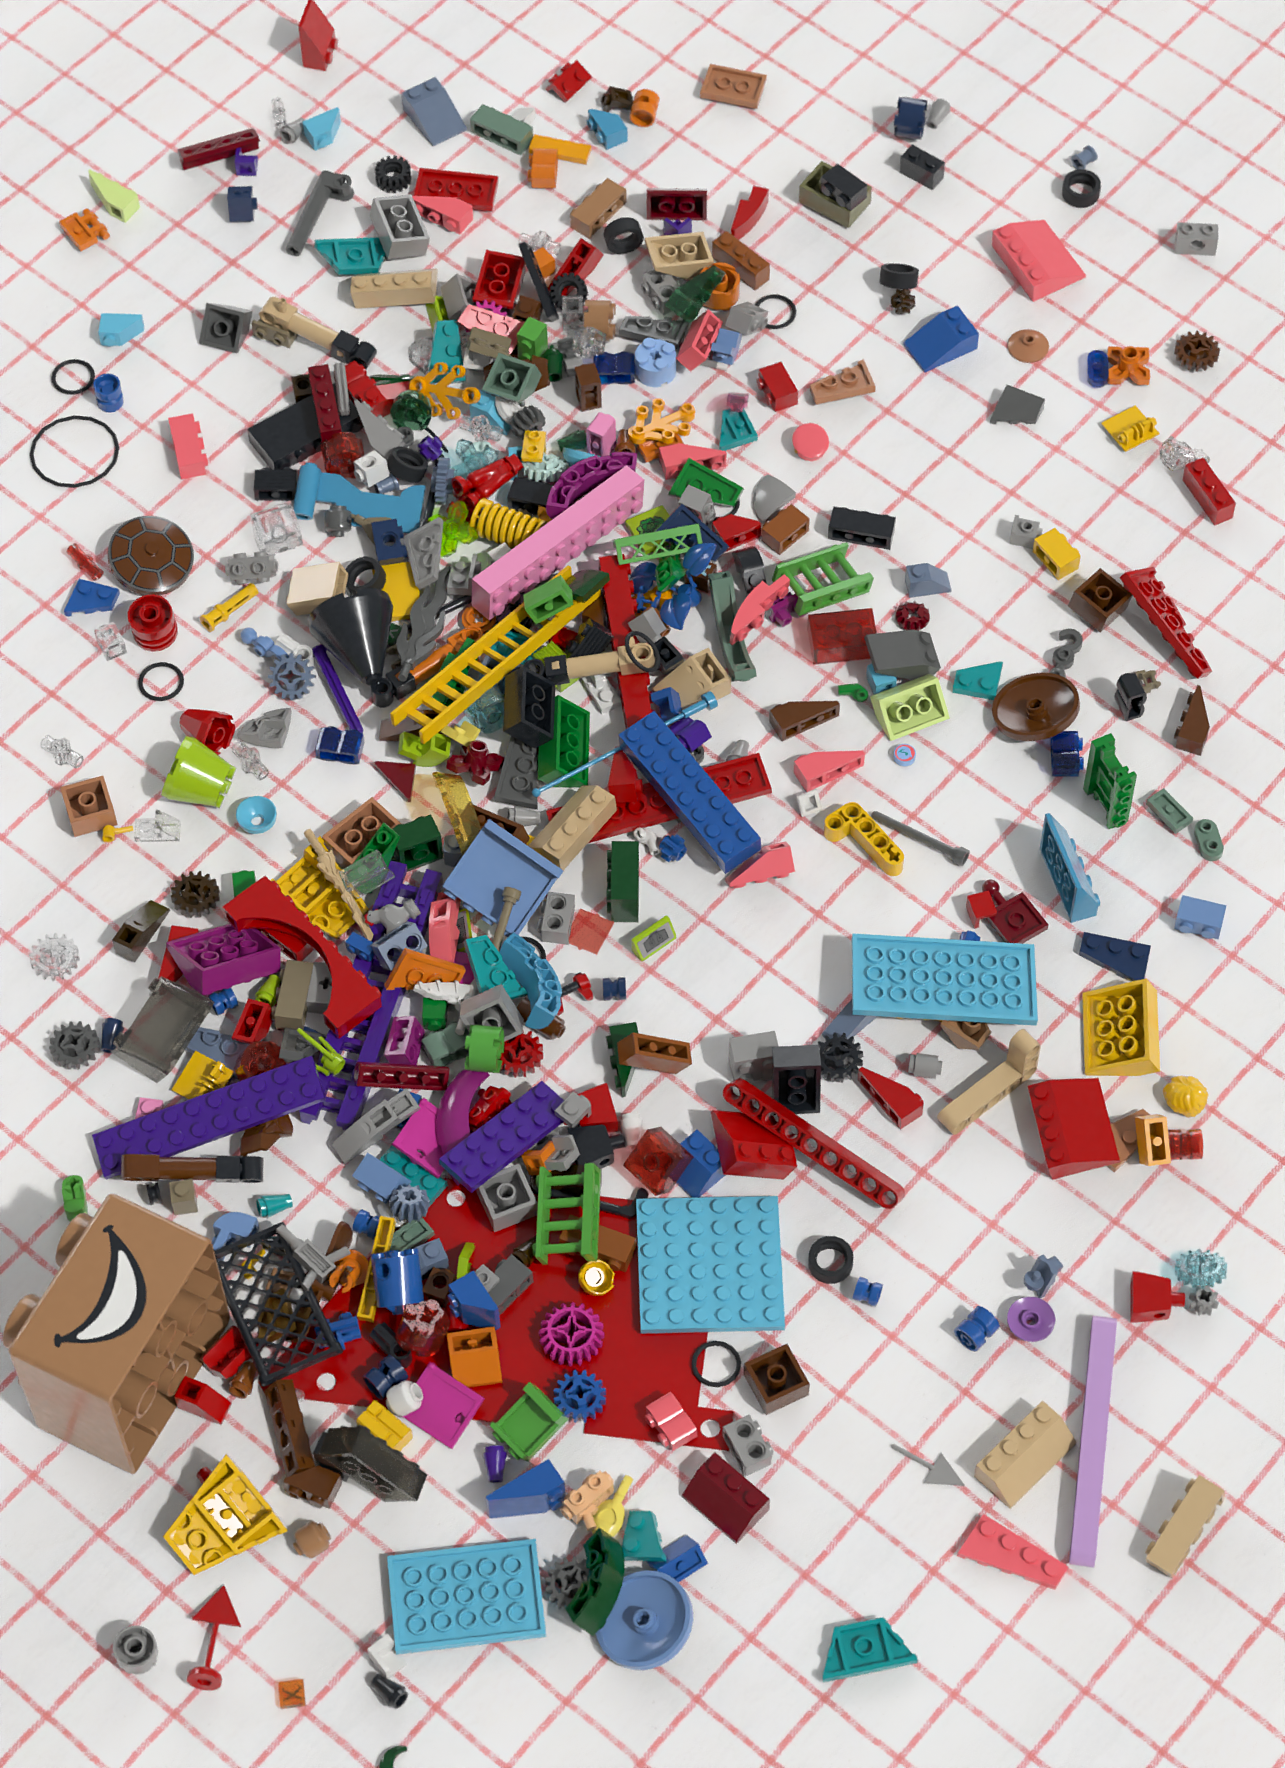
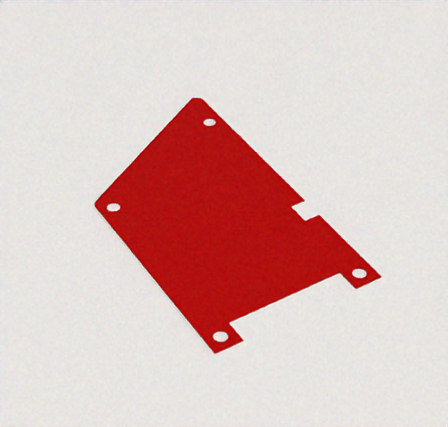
[258,1178,734,1451]

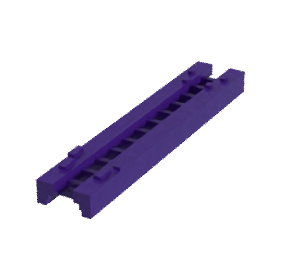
[299,861,443,1131]

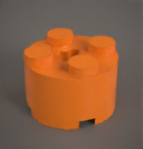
[699,262,740,311]

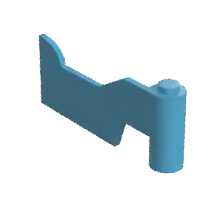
[292,463,426,534]

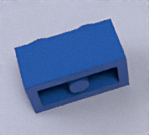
[345,932,375,962]

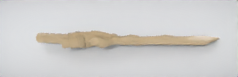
[304,829,374,942]

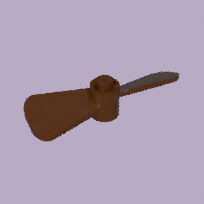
[285,1221,353,1343]

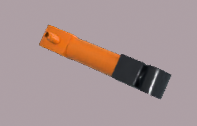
[371,625,483,708]

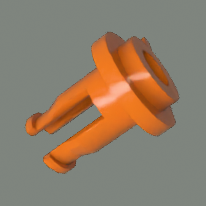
[329,1249,369,1293]

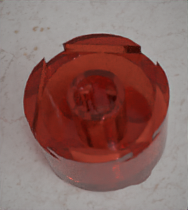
[321,432,365,479]
[234,1040,286,1081]
[396,1300,450,1357]

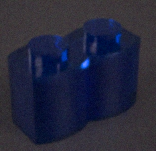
[593,351,635,385]
[315,726,365,765]
[1050,731,1084,777]

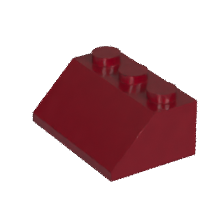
[646,188,707,221]
[682,1452,770,1544]

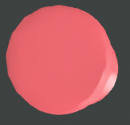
[792,423,829,461]

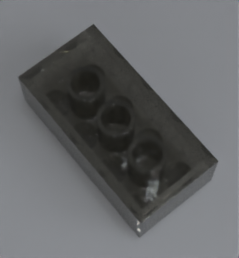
[318,1425,428,1502]

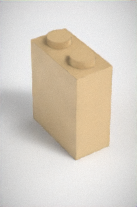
[286,562,348,616]

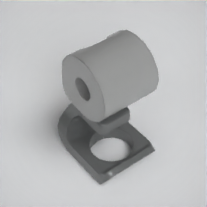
[557,336,583,377]

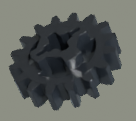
[818,1032,864,1083]

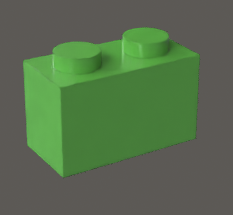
[517,317,548,360]
[524,575,573,624]

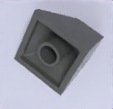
[199,303,253,353]

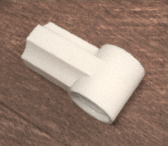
[274,634,314,673]

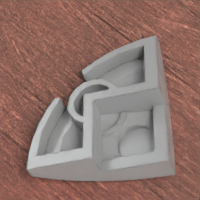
[753,474,796,524]
[237,708,292,748]

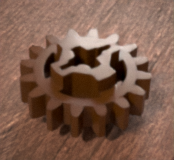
[1174,330,1220,372]

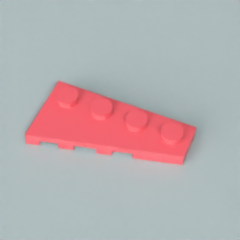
[957,1514,1069,1590]

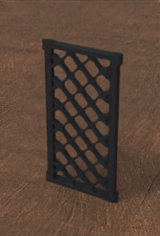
[214,1222,343,1387]

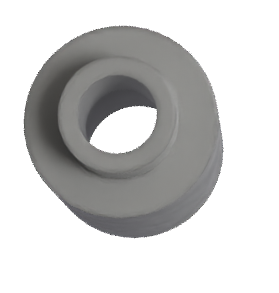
[908,1053,943,1079]

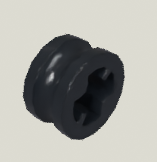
[146,1182,162,1205]

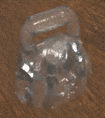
[1159,436,1210,471]

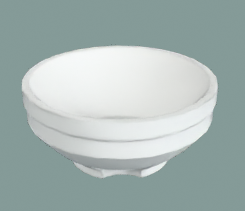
[495,396,528,424]

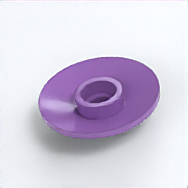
[1007,1297,1055,1342]

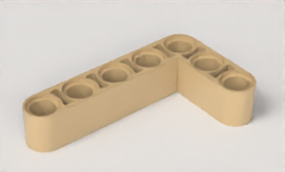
[937,1029,1041,1135]

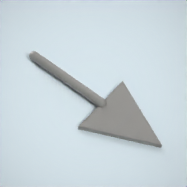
[891,1444,965,1486]

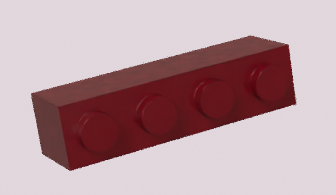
[308,364,343,448]

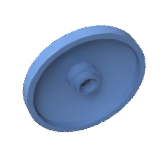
[596,1571,693,1670]

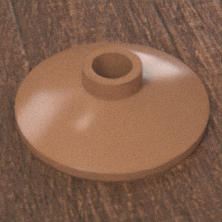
[1008,329,1049,363]

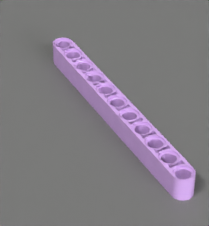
[1069,1315,1117,1568]

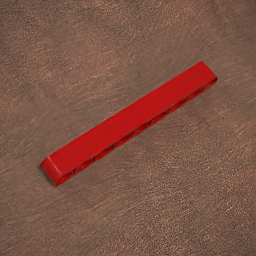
[723,1078,905,1209]

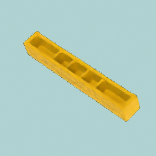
[357,1216,396,1322]

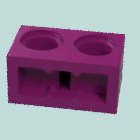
[384,1016,425,1065]

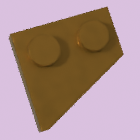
[258,1287,296,1347]

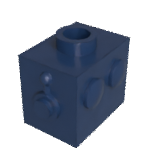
[227,186,258,222]

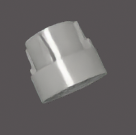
[113,1626,158,1675]

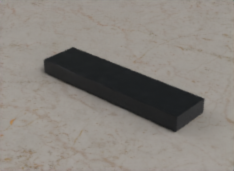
[518,242,559,322]

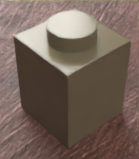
[169,1179,198,1215]

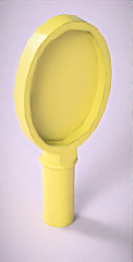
[591,1475,633,1537]

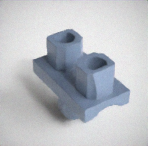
[1023,1254,1063,1299]

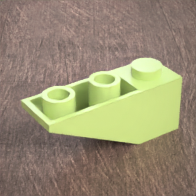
[88,170,140,223]

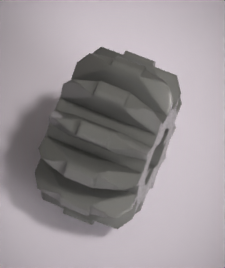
[510,405,546,441]

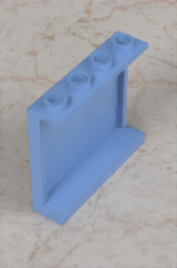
[442,819,564,937]

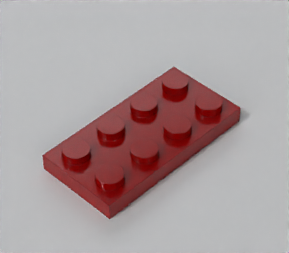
[413,168,499,211]

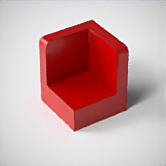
[966,890,997,929]

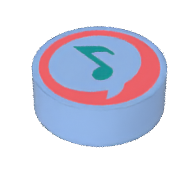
[894,744,916,766]

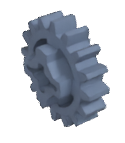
[431,457,455,504]
[268,653,316,700]

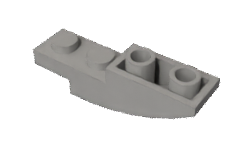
[332,1088,421,1164]

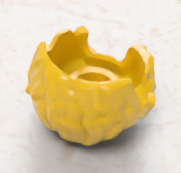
[1163,1076,1208,1118]

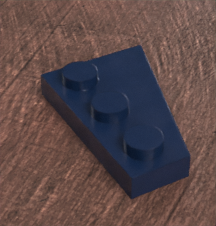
[656,504,729,563]
[1079,932,1151,981]

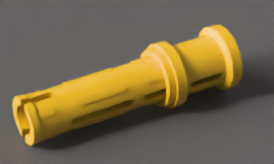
[199,583,259,632]

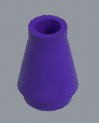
[483,1445,507,1483]

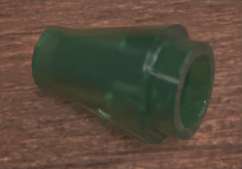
[557,429,587,452]

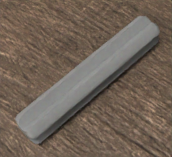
[334,362,350,416]

